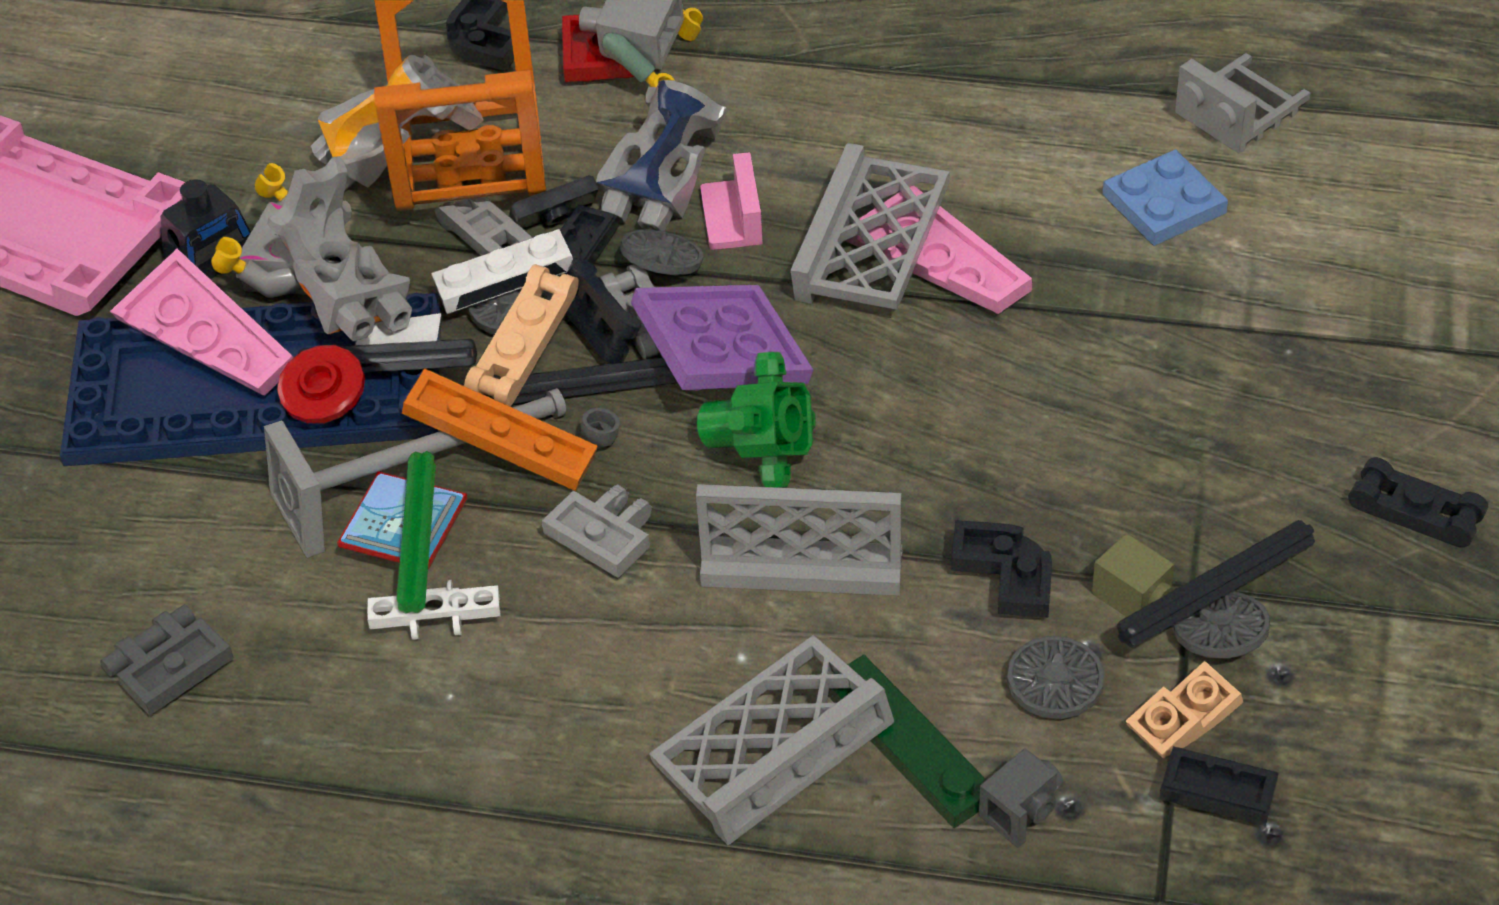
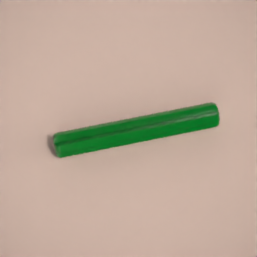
[396,451,436,614]

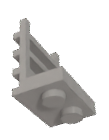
[1175,53,1311,154]

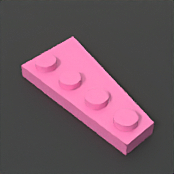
[845,185,1032,314]
[110,249,294,396]

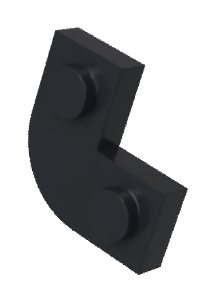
[446,0,514,71]
[951,520,1052,618]

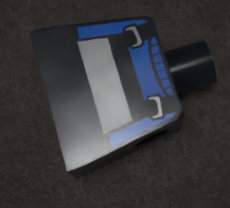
[160,179,251,279]

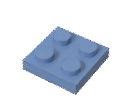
[1102,149,1228,246]

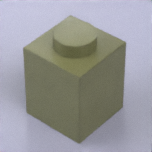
[1092,533,1175,617]

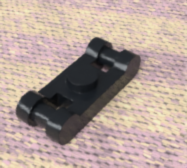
[566,258,642,363]
[1348,457,1488,547]

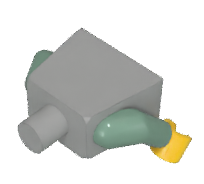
[579,0,703,92]

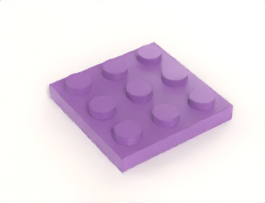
[631,285,813,391]

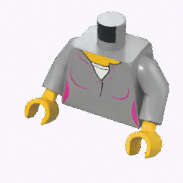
[211,163,341,298]

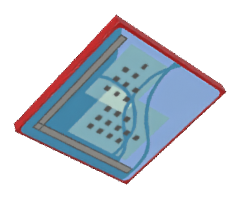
[337,472,467,570]

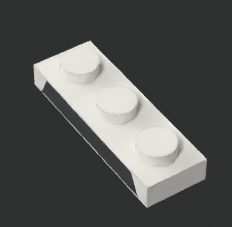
[431,229,573,314]

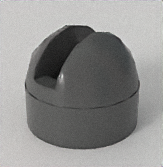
[580,408,620,449]

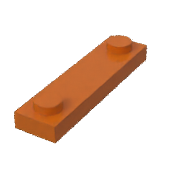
[402,368,598,491]

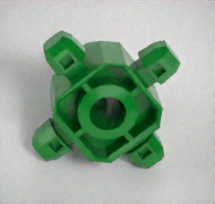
[697,352,816,488]

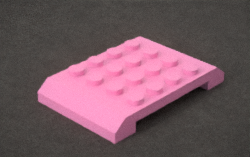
[0,115,185,316]

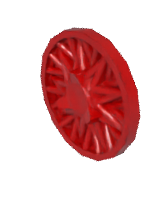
[277,345,365,423]

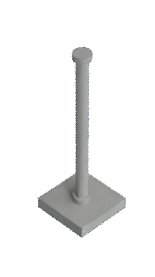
[264,388,566,558]

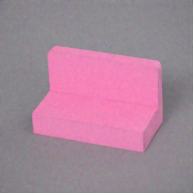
[700,152,763,250]

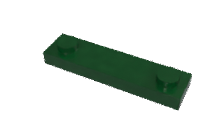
[828,654,987,829]

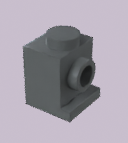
[979,748,1063,848]

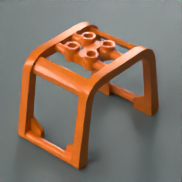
[374,0,546,211]

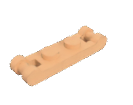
[464,264,579,406]

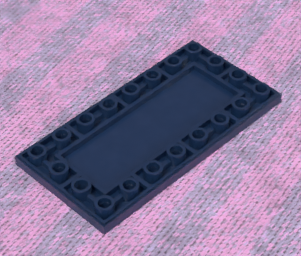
[60,293,442,467]

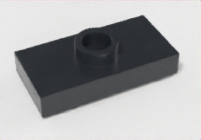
[508,175,599,230]
[557,204,619,277]
[1159,746,1279,826]

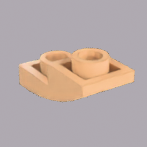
[1126,661,1243,759]

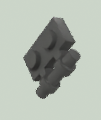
[100,604,234,716]

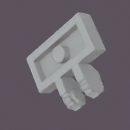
[542,484,652,578]

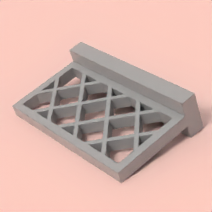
[791,143,950,310]
[696,484,902,596]
[649,635,894,845]

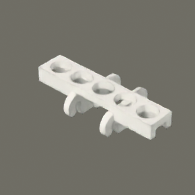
[368,580,501,640]

